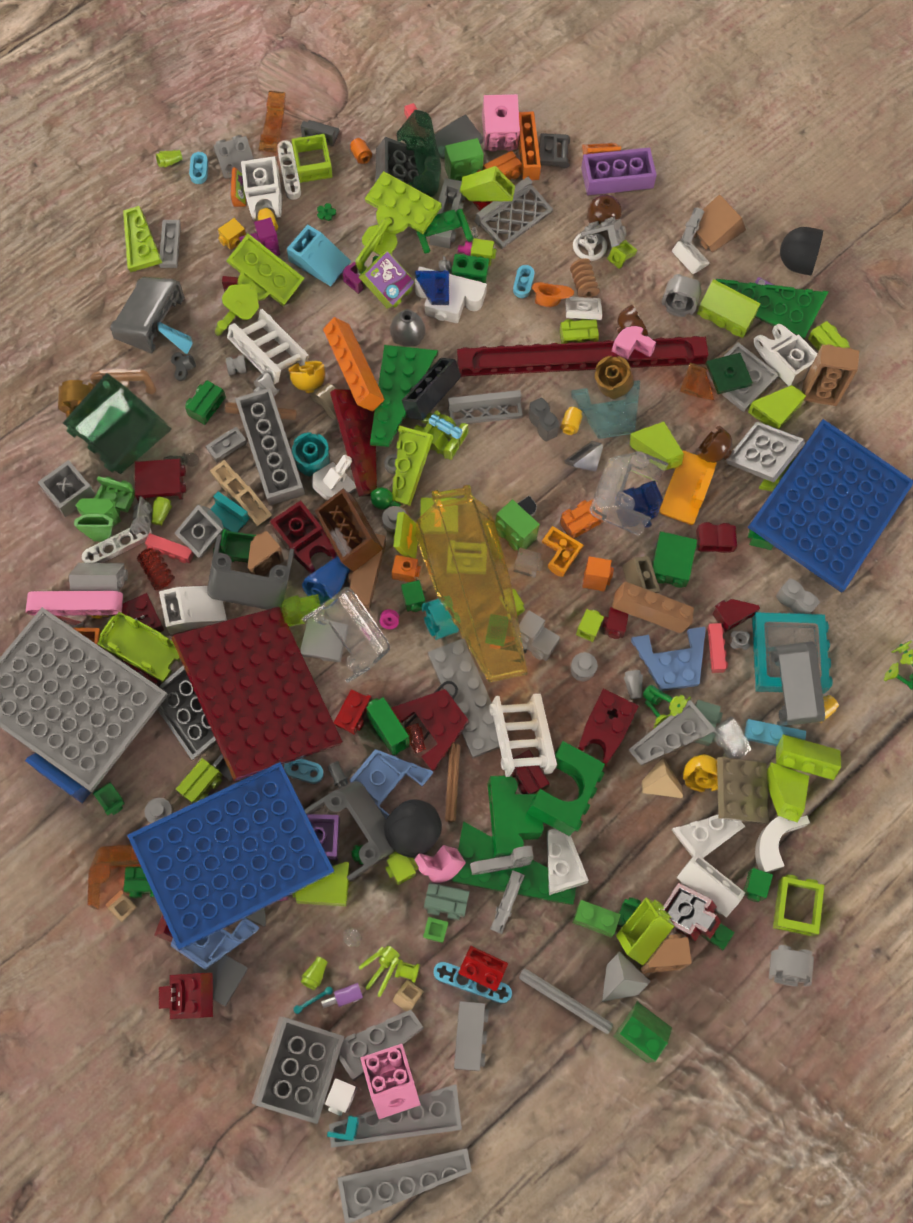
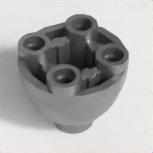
[390,309,425,346]

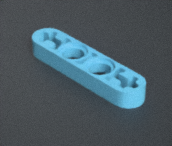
[433,962,512,1003]

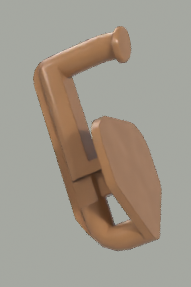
[90,369,156,400]

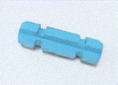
[429,414,463,439]

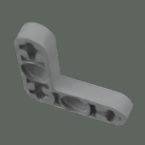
[470,846,534,875]

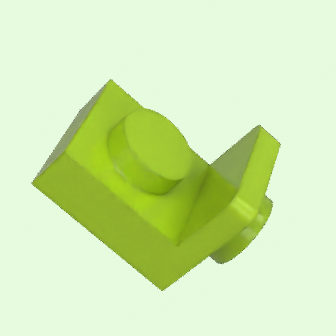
[607,240,638,269]

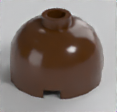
[587,195,622,231]
[616,305,648,336]
[697,426,732,463]

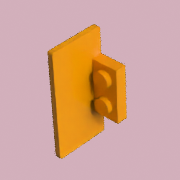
[659,450,717,525]

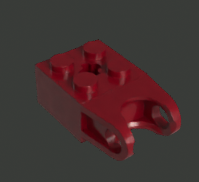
[270,500,337,574]
[578,688,639,766]

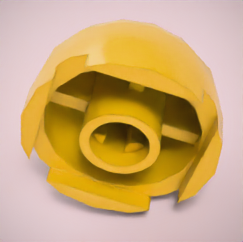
[289,361,325,393]
[683,754,718,792]

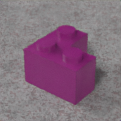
[239,217,280,256]

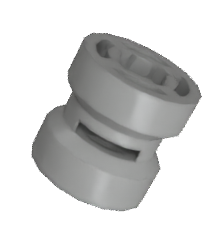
[226,355,247,376]

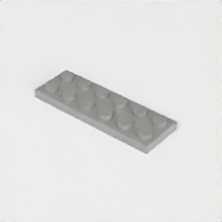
[428,638,500,759]

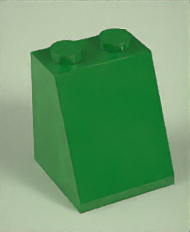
[613,1001,672,1063]

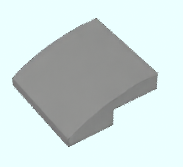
[300,618,349,662]

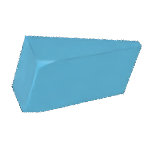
[157,322,193,354]

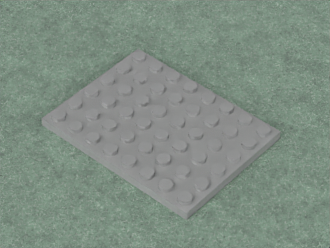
[0,607,168,792]

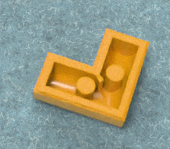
[542,526,584,577]

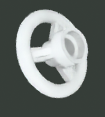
[573,233,607,261]

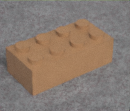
[802,344,859,406]

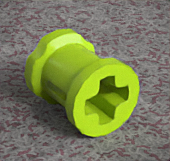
[395,959,420,983]

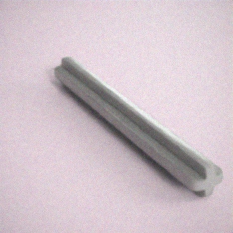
[519,969,613,1034]

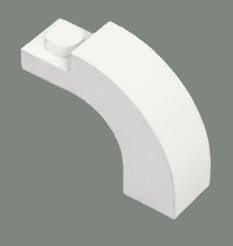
[755,815,810,873]

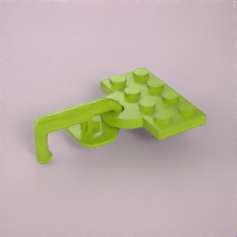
[355,171,442,275]
[215,233,305,336]

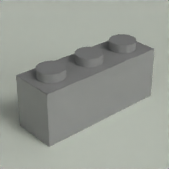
[454,1001,489,1071]

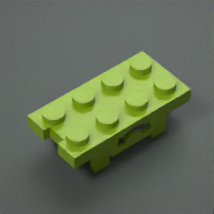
[97,612,181,682]

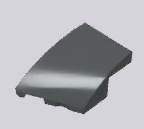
[424,115,484,159]
[193,955,248,1007]

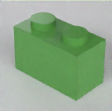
[572,900,621,937]

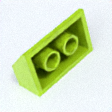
[697,279,760,338]

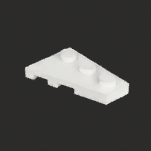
[672,815,745,858]
[547,829,589,895]

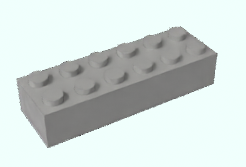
[235,388,305,506]

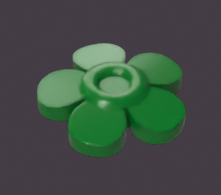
[317,203,336,221]

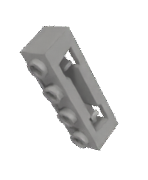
[430,178,466,249]

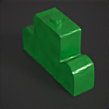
[487,776,544,858]

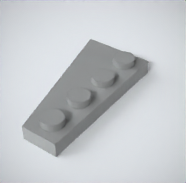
[629,700,716,766]
[338,1010,424,1081]

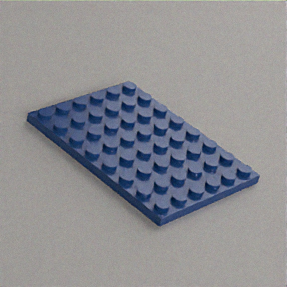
[748,419,913,593]
[127,762,334,951]

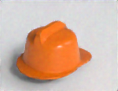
[532,282,574,307]

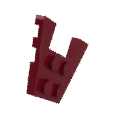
[391,689,469,771]

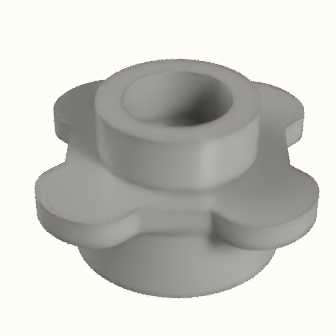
[439,256,452,274]
[730,631,750,650]

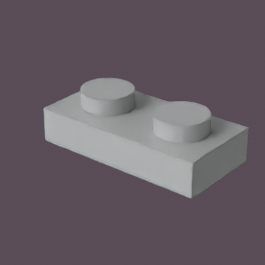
[206,427,247,462]

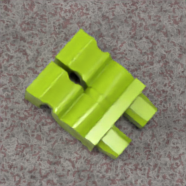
[414,411,469,460]

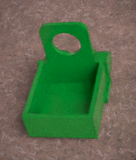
[213,528,256,563]

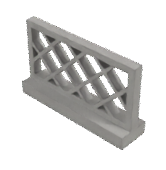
[474,177,553,249]

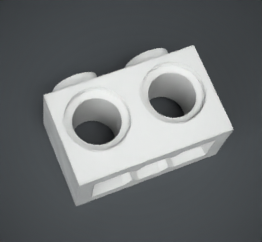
[325,1078,358,1116]

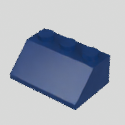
[25,753,91,804]

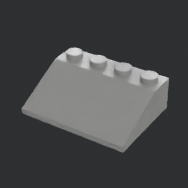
[252,1016,344,1124]

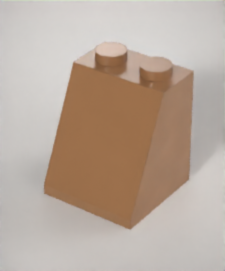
[694,194,746,252]

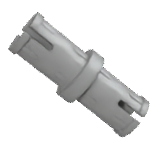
[680,208,705,245]

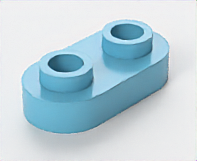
[189,152,208,184]
[513,265,534,298]
[284,758,324,784]

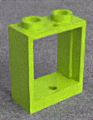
[291,134,333,183]
[773,875,824,937]
[616,897,675,966]

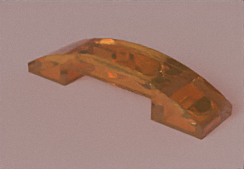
[259,91,286,153]

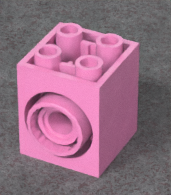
[482,94,520,152]
[360,1044,420,1119]

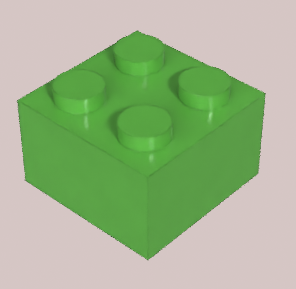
[445,138,484,181]
[495,499,540,554]

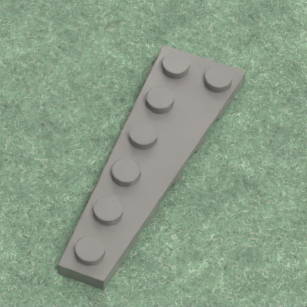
[329,1085,462,1148]
[338,1148,472,1223]

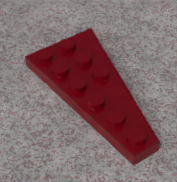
[330,389,377,497]

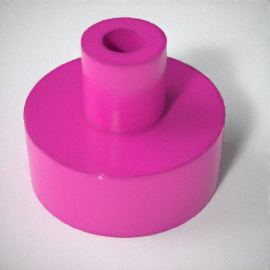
[458,241,473,256]
[380,609,399,629]

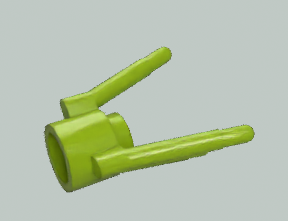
[359,946,400,997]

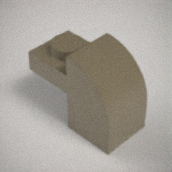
[310,383,337,420]

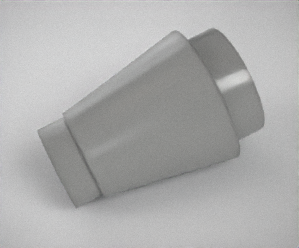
[624,670,643,699]

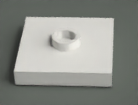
[565,296,602,320]

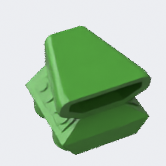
[74,498,122,542]

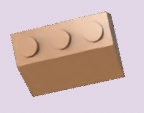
[639,934,692,974]

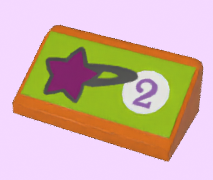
[231,167,246,207]

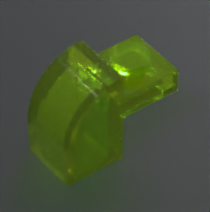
[281,594,322,626]

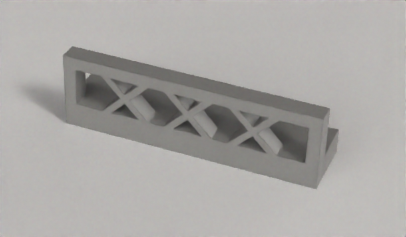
[448,390,523,425]

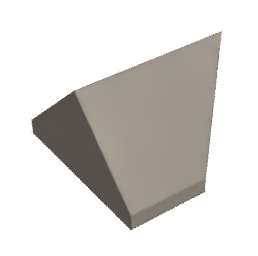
[602,951,650,1002]

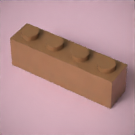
[344,534,386,612]
[612,581,694,633]

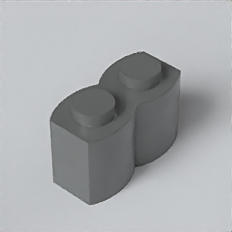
[528,398,559,442]

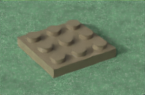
[717,757,769,824]

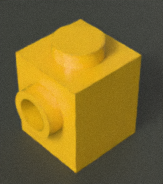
[218,218,246,250]

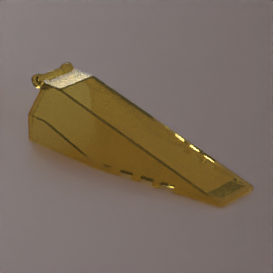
[415,485,528,682]

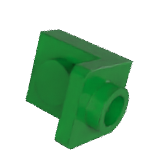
[617,897,641,927]
[702,923,735,951]

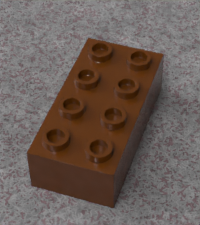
[314,488,383,572]

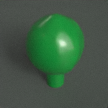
[370,487,401,510]

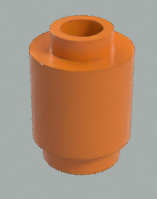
[350,138,372,164]

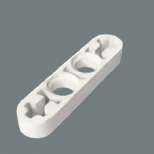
[277,141,301,200]
[82,528,152,563]

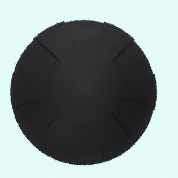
[780,227,824,276]
[384,799,442,858]

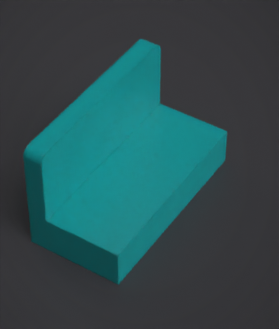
[211,491,250,532]
[327,1116,360,1141]

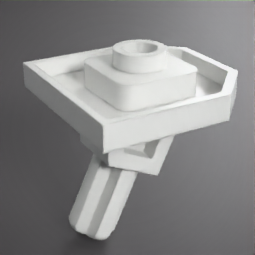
[312,455,357,500]

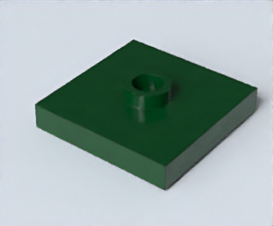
[706,353,753,394]

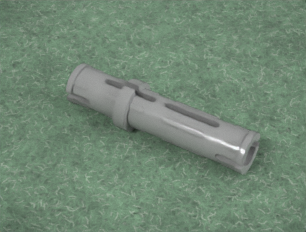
[490,870,525,934]

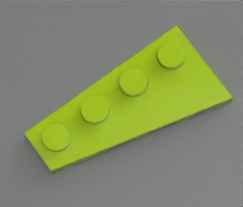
[123,206,163,272]
[392,426,434,506]

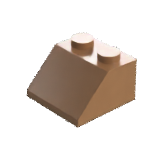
[248,531,284,576]

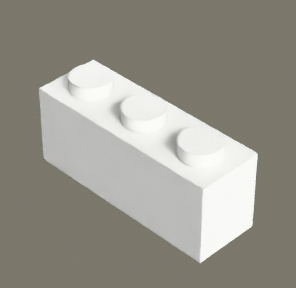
[677,853,745,918]

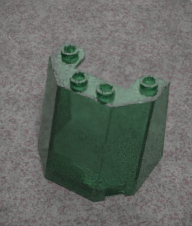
[63,373,172,474]

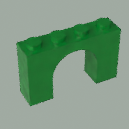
[527,741,605,836]

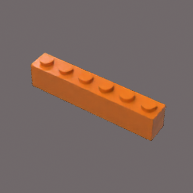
[323,317,385,411]

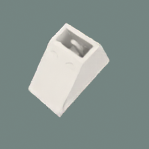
[159,586,227,635]

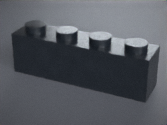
[402,358,461,420]

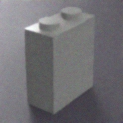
[69,563,128,592]

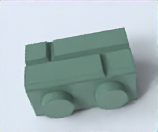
[424,882,470,920]

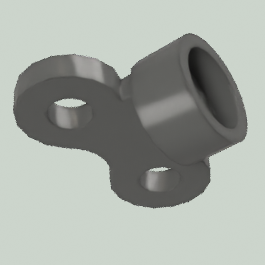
[171,352,196,381]

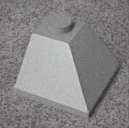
[175,505,224,558]

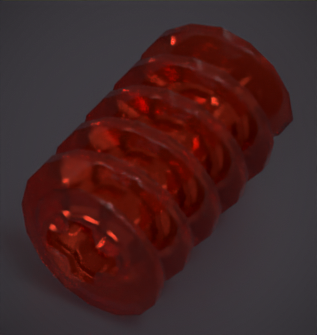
[137,548,175,590]

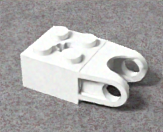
[241,156,282,221]
[754,324,817,386]

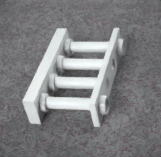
[227,309,309,384]
[489,693,557,777]

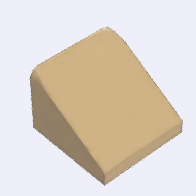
[106,890,137,922]
[393,979,424,1011]

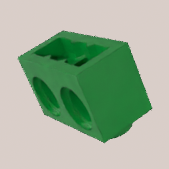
[452,254,489,283]

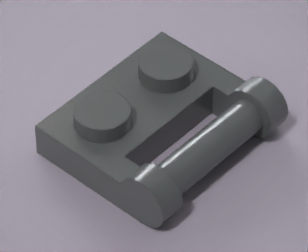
[540,133,570,169]

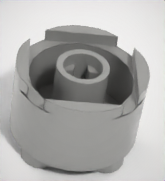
[662,274,701,317]
[769,945,814,986]

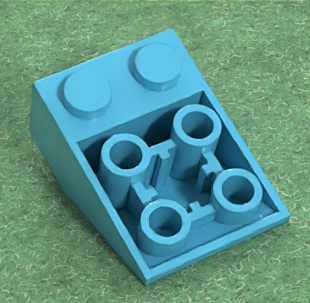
[287,224,351,287]

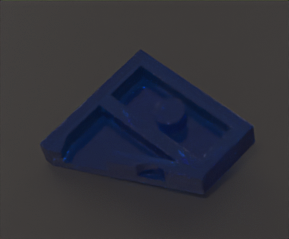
[415,271,449,305]

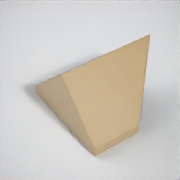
[641,757,683,798]

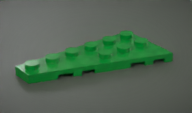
[716,279,829,339]
[370,345,438,447]
[452,821,576,905]

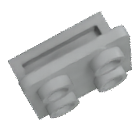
[213,135,254,179]
[581,217,626,247]

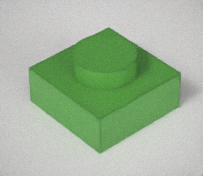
[423,917,448,943]

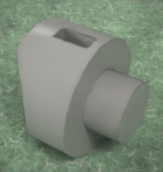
[253,372,280,397]
[382,506,406,533]
[571,652,598,682]
[144,798,174,824]

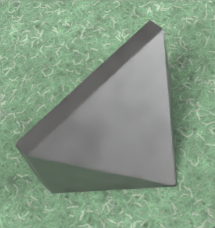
[564,441,603,472]

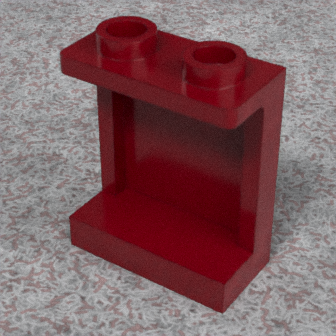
[135,458,186,503]

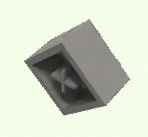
[38,460,96,517]

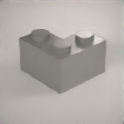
[514,611,560,661]

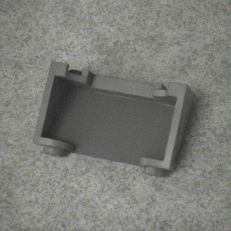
[110,277,185,354]

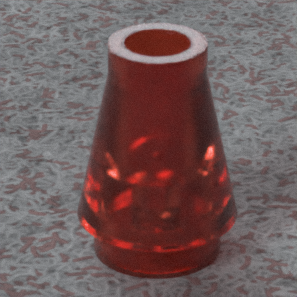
[404,723,426,754]

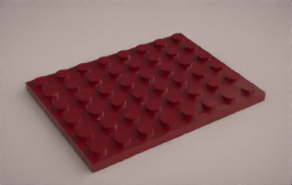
[171,607,343,781]

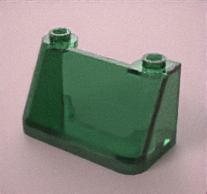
[396,110,441,197]

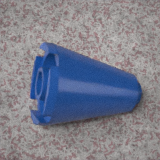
[302,556,350,607]

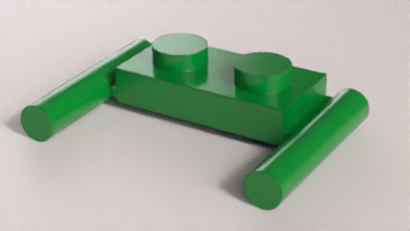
[416,209,474,254]

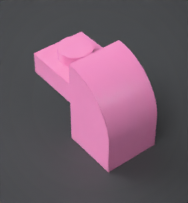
[612,326,656,360]
[414,845,466,884]

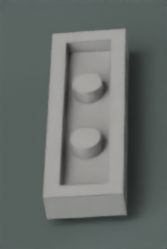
[159,220,181,268]

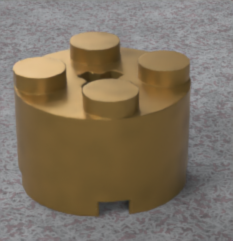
[595,356,634,399]
[58,380,97,418]

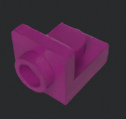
[343,262,363,294]

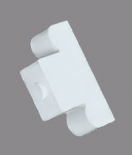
[415,266,487,323]

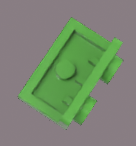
[95,476,135,512]

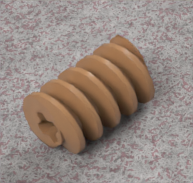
[570,258,600,298]

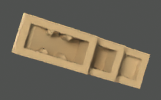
[210,460,272,527]

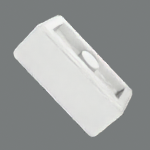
[672,241,709,274]

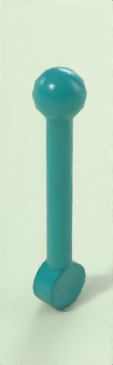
[293,986,333,1014]

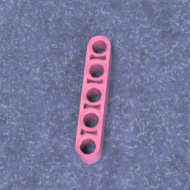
[26,591,123,616]

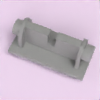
[130,497,153,534]

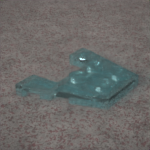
[571,380,640,439]

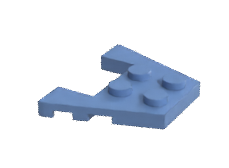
[631,627,706,691]
[350,749,434,819]
[170,917,260,970]

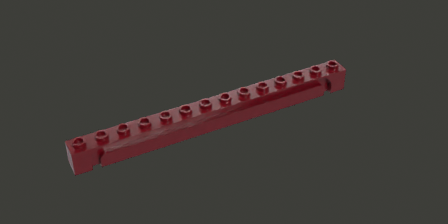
[457,336,709,377]

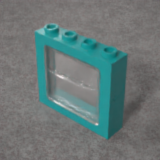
[752,612,833,694]

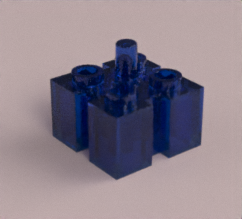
[615,480,663,528]

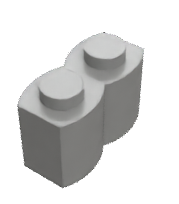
[776,578,820,614]

